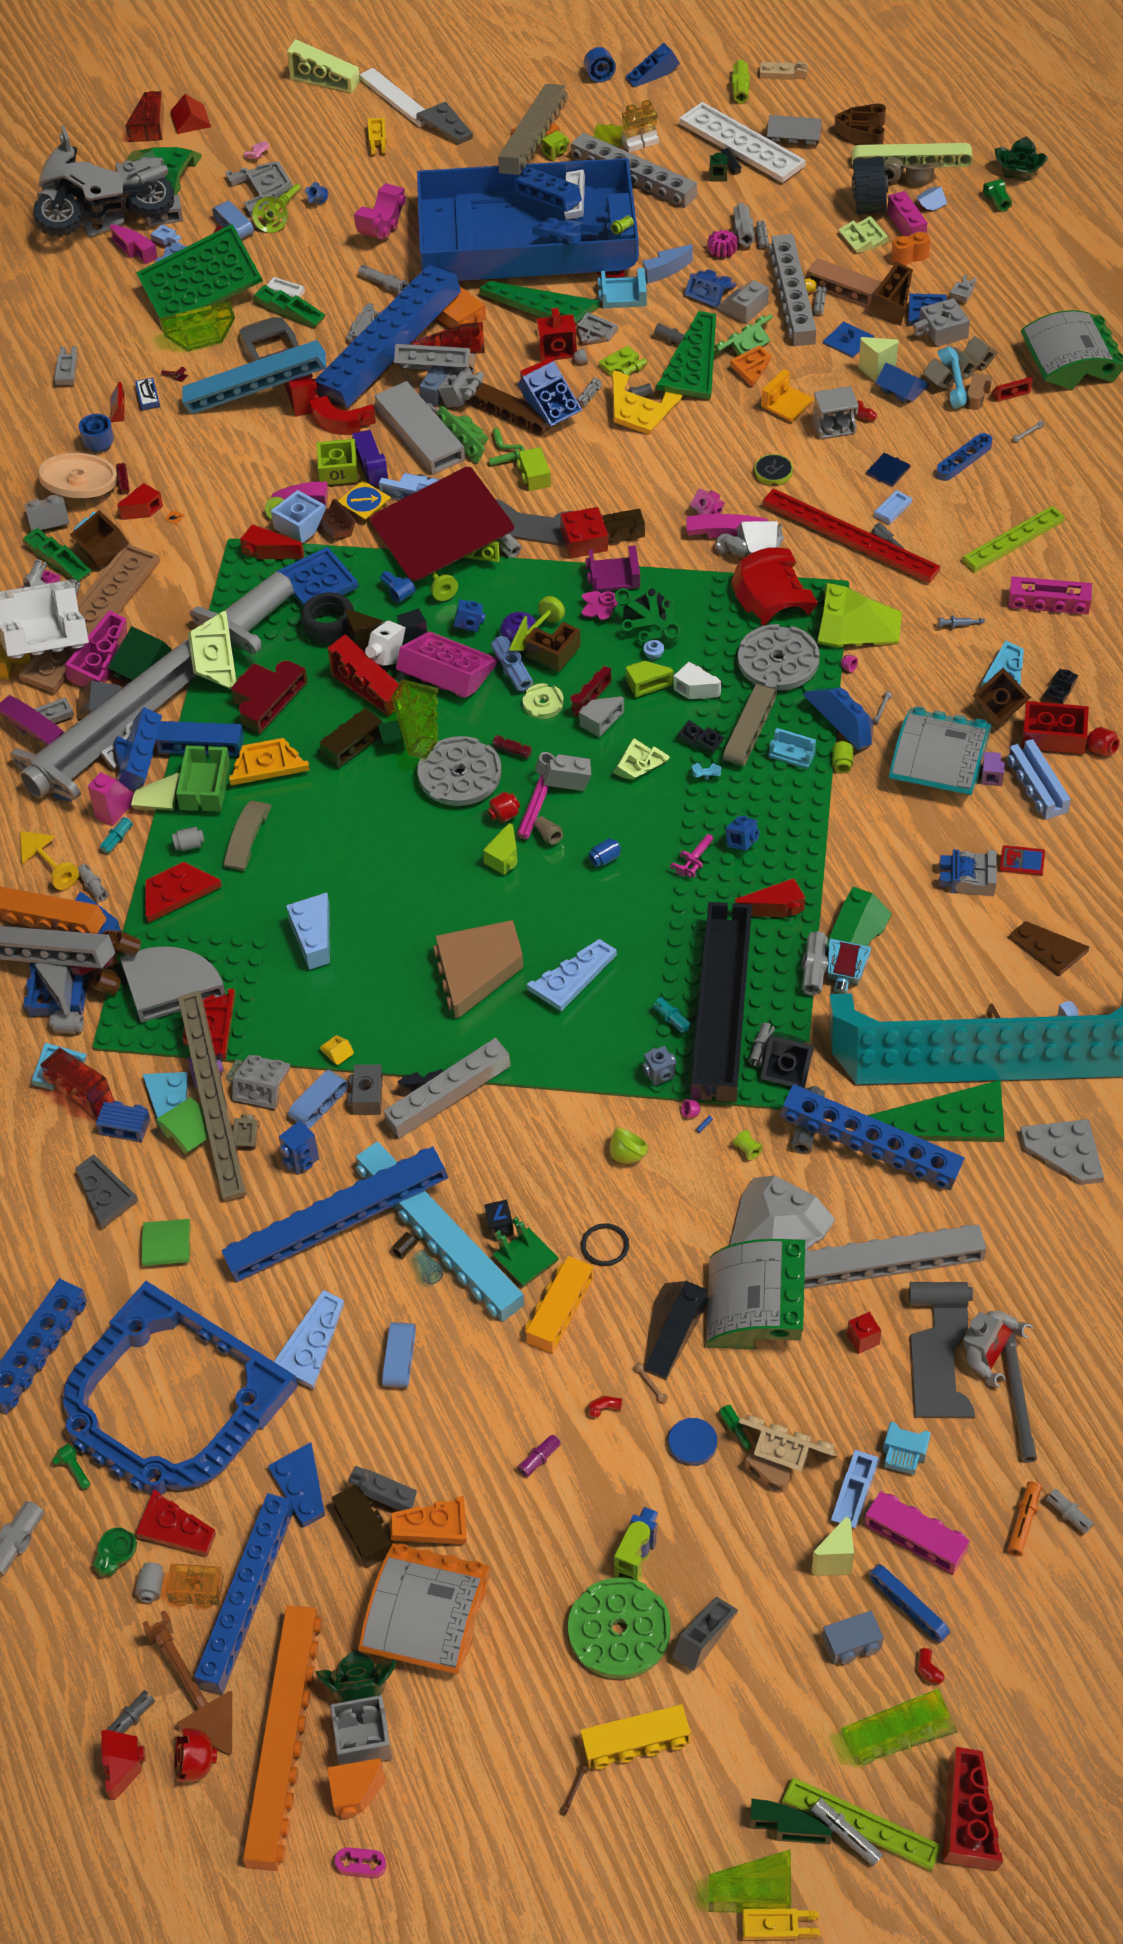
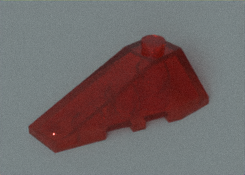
[410,322,485,354]

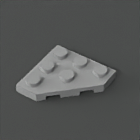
[1020,1119,1104,1185]

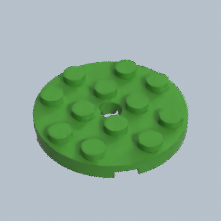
[568,1578,671,1679]

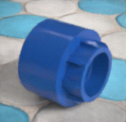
[583,47,616,82]
[79,414,114,452]

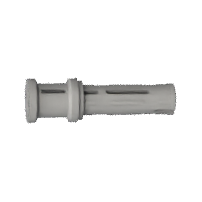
[358,265,409,295]

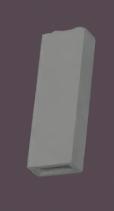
[374,381,465,475]

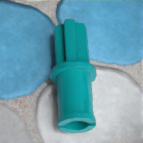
[100,817,133,853]
[653,997,691,1033]

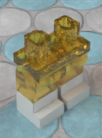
[622,100,659,152]

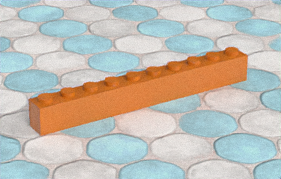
[243,1605,322,1871]

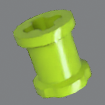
[733,1130,764,1160]

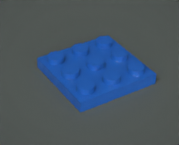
[277,547,359,606]

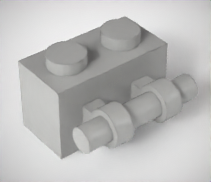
[438,367,484,407]
[24,495,69,532]

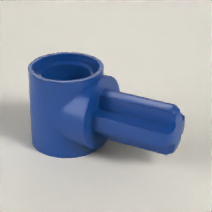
[380,571,416,603]

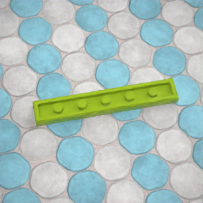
[962,506,1065,573]
[782,1777,942,1872]

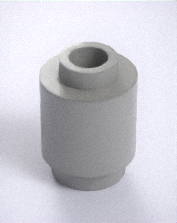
[172,826,205,851]
[49,1010,84,1034]
[135,1562,165,1603]

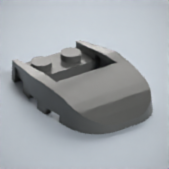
[239,317,298,362]

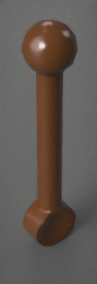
[561,1763,589,1815]

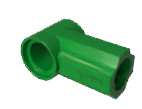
[983,179,1012,212]

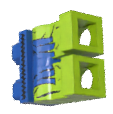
[614,1507,658,1581]

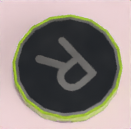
[754,454,793,486]

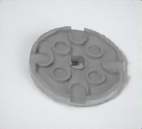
[738,624,819,690]
[418,736,501,806]

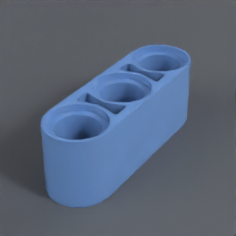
[212,201,254,239]
[288,1070,348,1128]
[383,1322,416,1388]

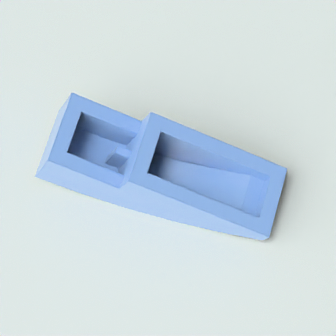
[831,1450,879,1529]

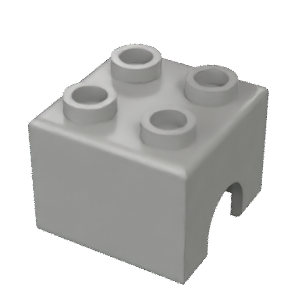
[813,386,858,439]
[330,1695,393,1765]

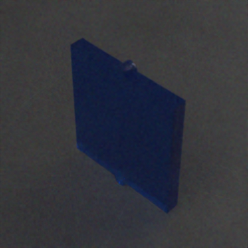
[866,453,911,487]

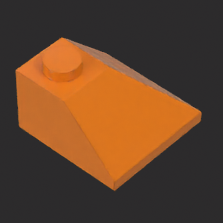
[327,1758,385,1818]

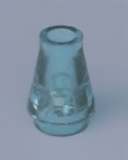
[413,1250,443,1284]

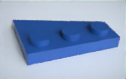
[268,1442,325,1528]

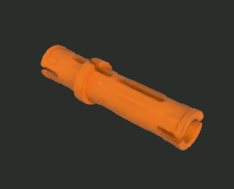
[1007,1481,1042,1556]

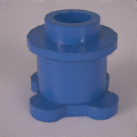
[305,182,328,204]

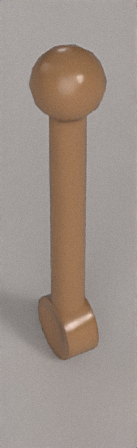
[634,1363,668,1404]

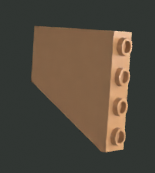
[433,920,523,1018]

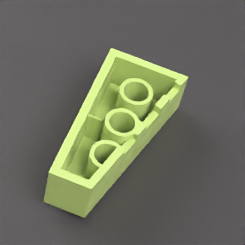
[287,39,360,93]

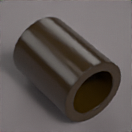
[391,1232,417,1259]

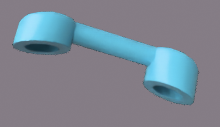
[937,346,967,409]

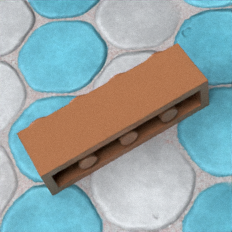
[806,258,881,308]

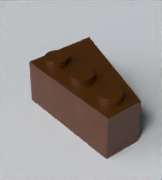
[869,262,913,325]

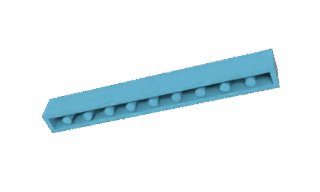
[356,1141,524,1322]

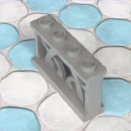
[394,344,475,373]

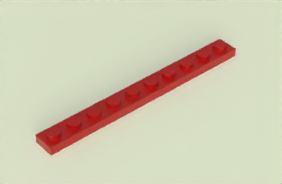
[763,488,940,583]

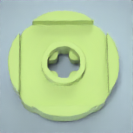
[523,683,564,719]

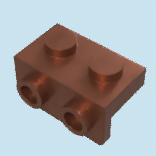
[319,499,356,538]

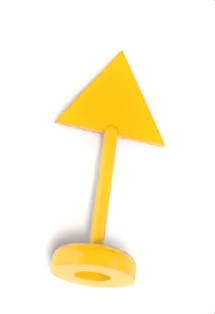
[20,831,79,890]

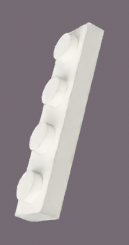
[564,170,585,220]

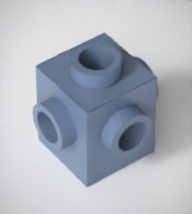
[642,1046,677,1086]

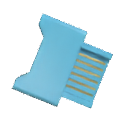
[883,1422,931,1475]

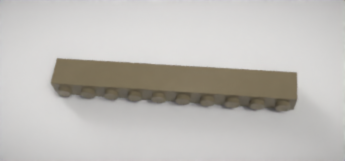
[498,84,568,175]

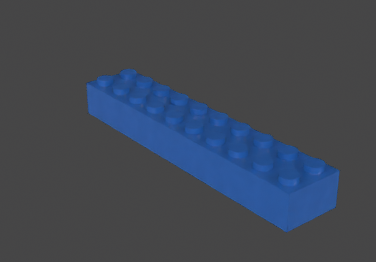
[315,265,461,408]

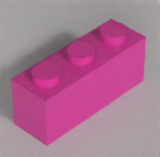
[887,191,928,236]

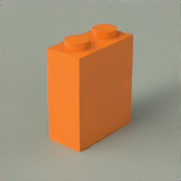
[435,287,486,336]

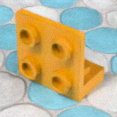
[761,369,813,422]

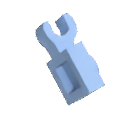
[151,225,183,245]

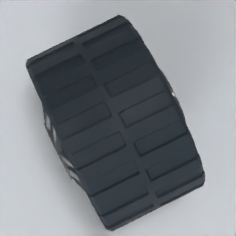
[851,157,888,214]

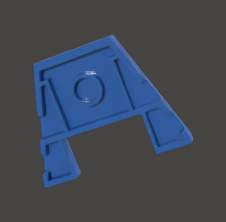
[532,218,605,244]

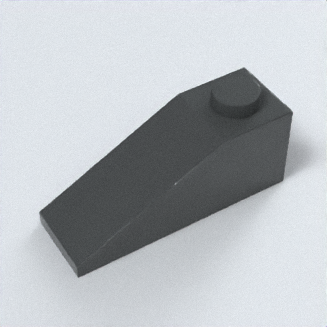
[672,1597,738,1671]

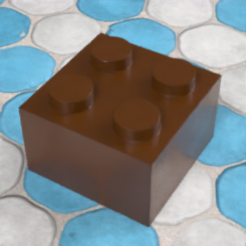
[70,510,129,568]

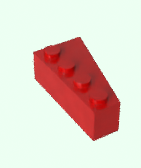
[943,1747,1003,1871]

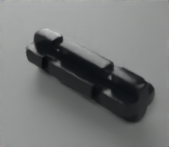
[721,148,742,174]

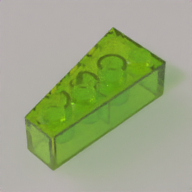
[391,679,438,759]

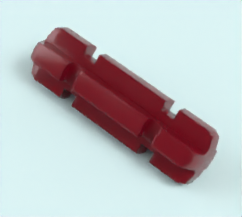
[116,462,130,494]
[493,735,532,758]

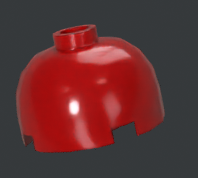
[174,1728,217,1783]

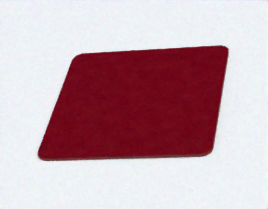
[370,467,515,581]

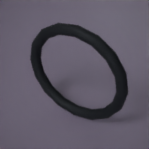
[581,1223,629,1266]

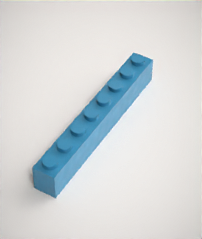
[182,340,326,415]

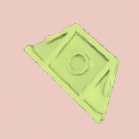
[188,611,236,689]

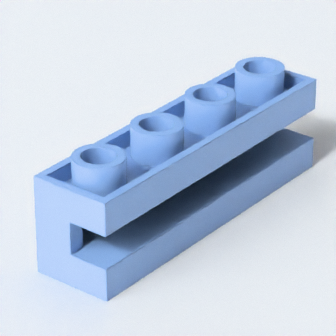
[1007,739,1071,820]

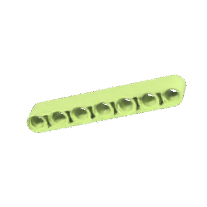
[851,143,973,168]

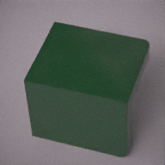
[378,720,405,752]

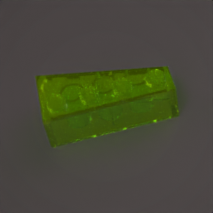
[841,1688,958,1765]

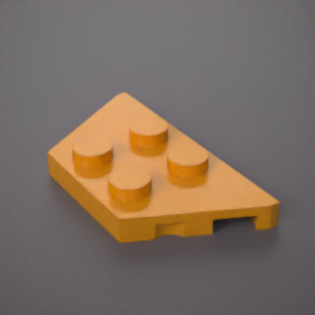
[229,738,310,785]

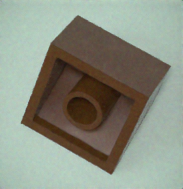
[972,668,1031,726]

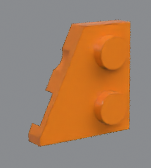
[730,345,771,387]

